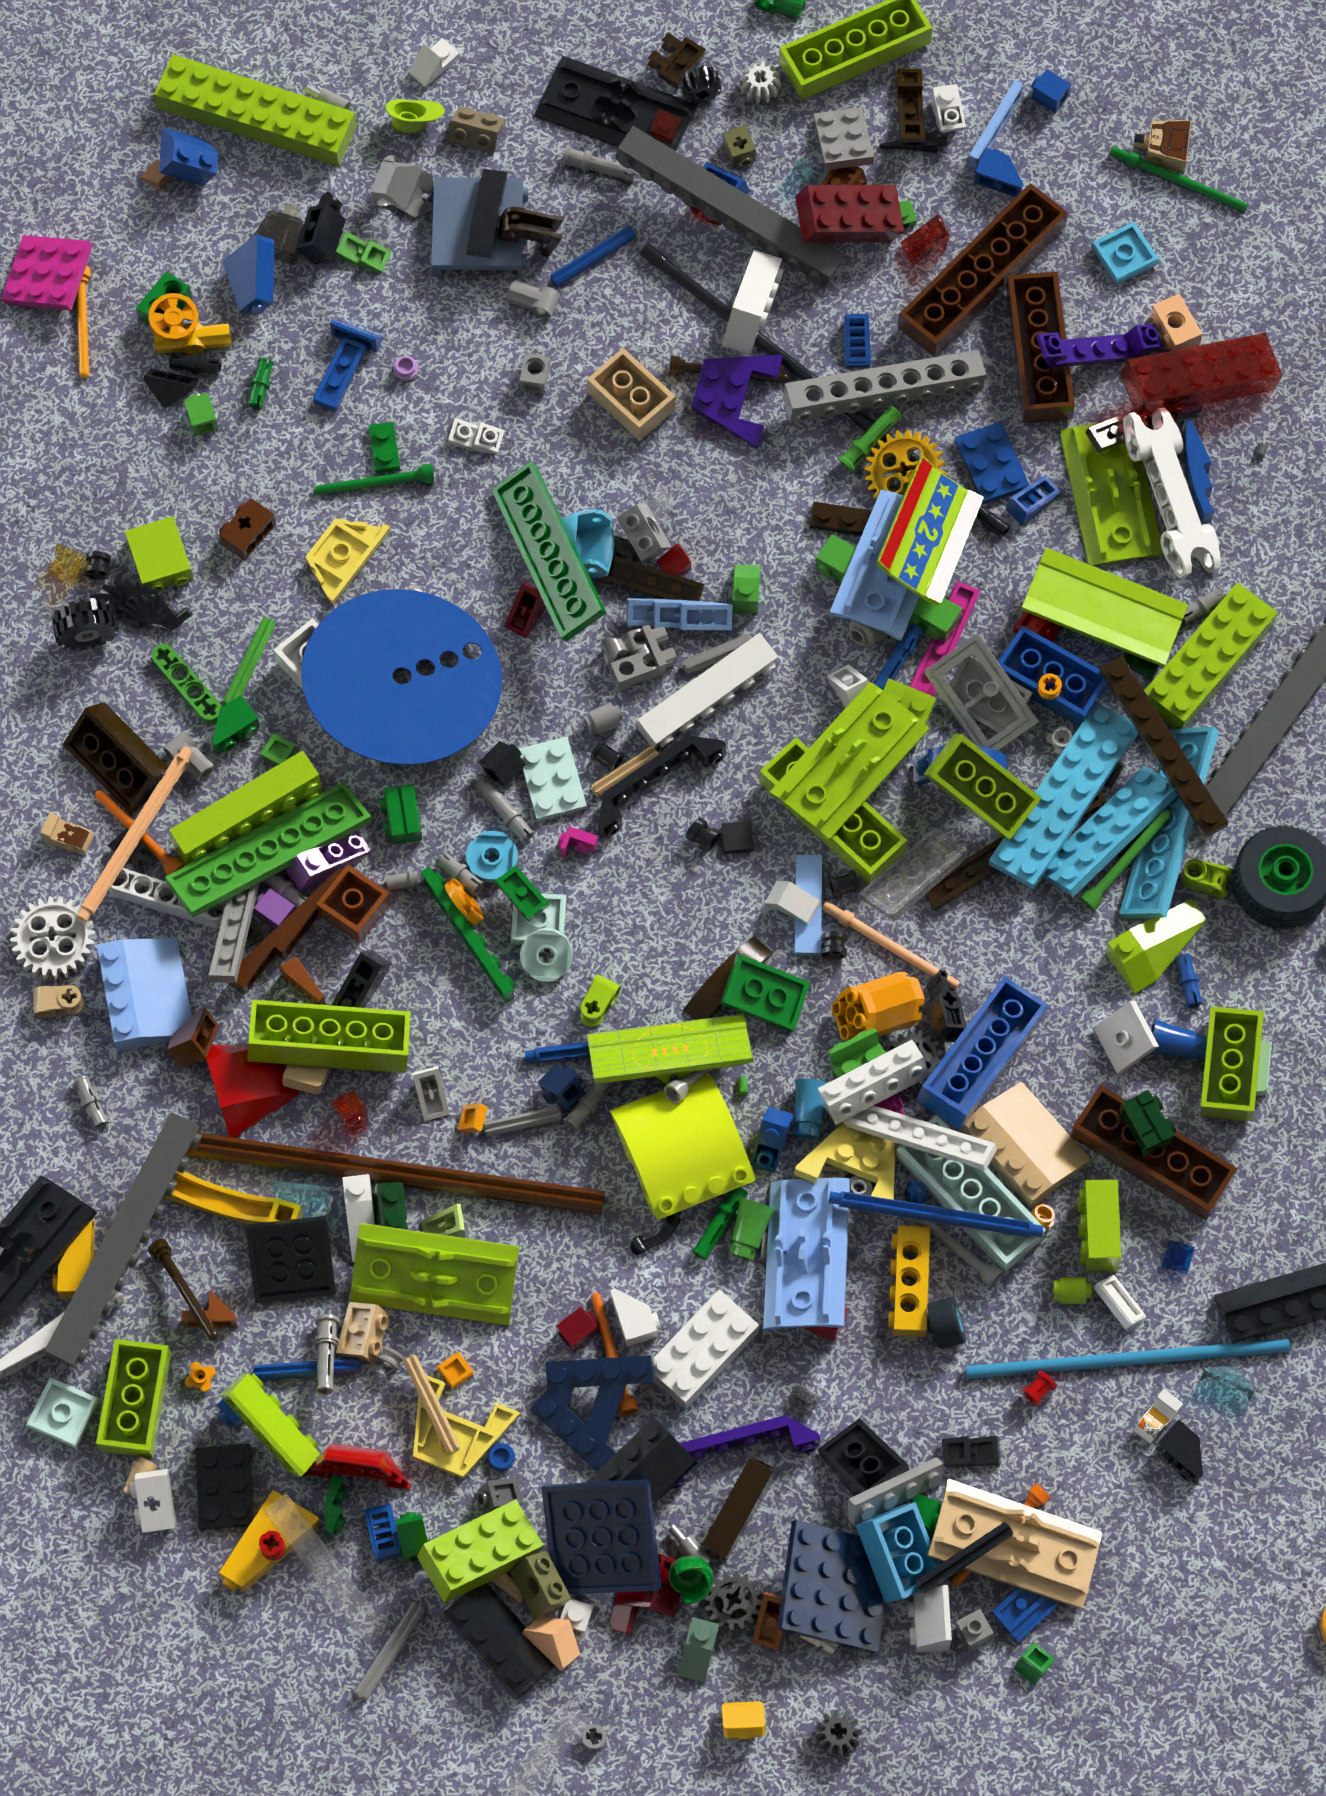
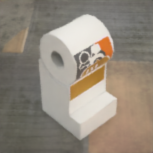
[1133,1389,1183,1445]

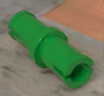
[247,357,274,410]

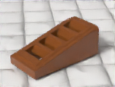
[279,957,326,1005]

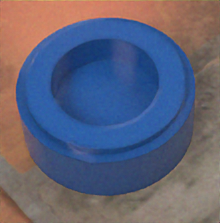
[488,1443,515,1472]

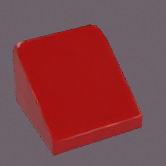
[656,543,692,576]

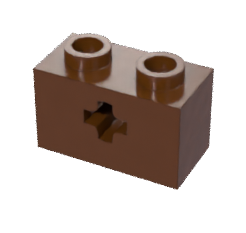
[219,498,276,561]

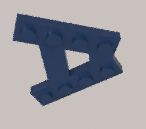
[529,1355,655,1472]

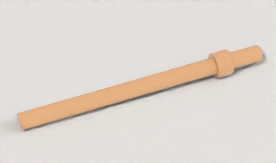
[822,901,960,991]

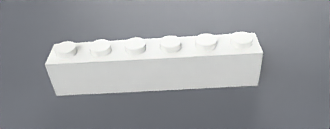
[635,633,778,749]

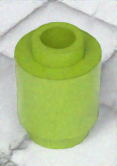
[1054,1277,1092,1304]

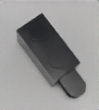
[296,192,346,265]

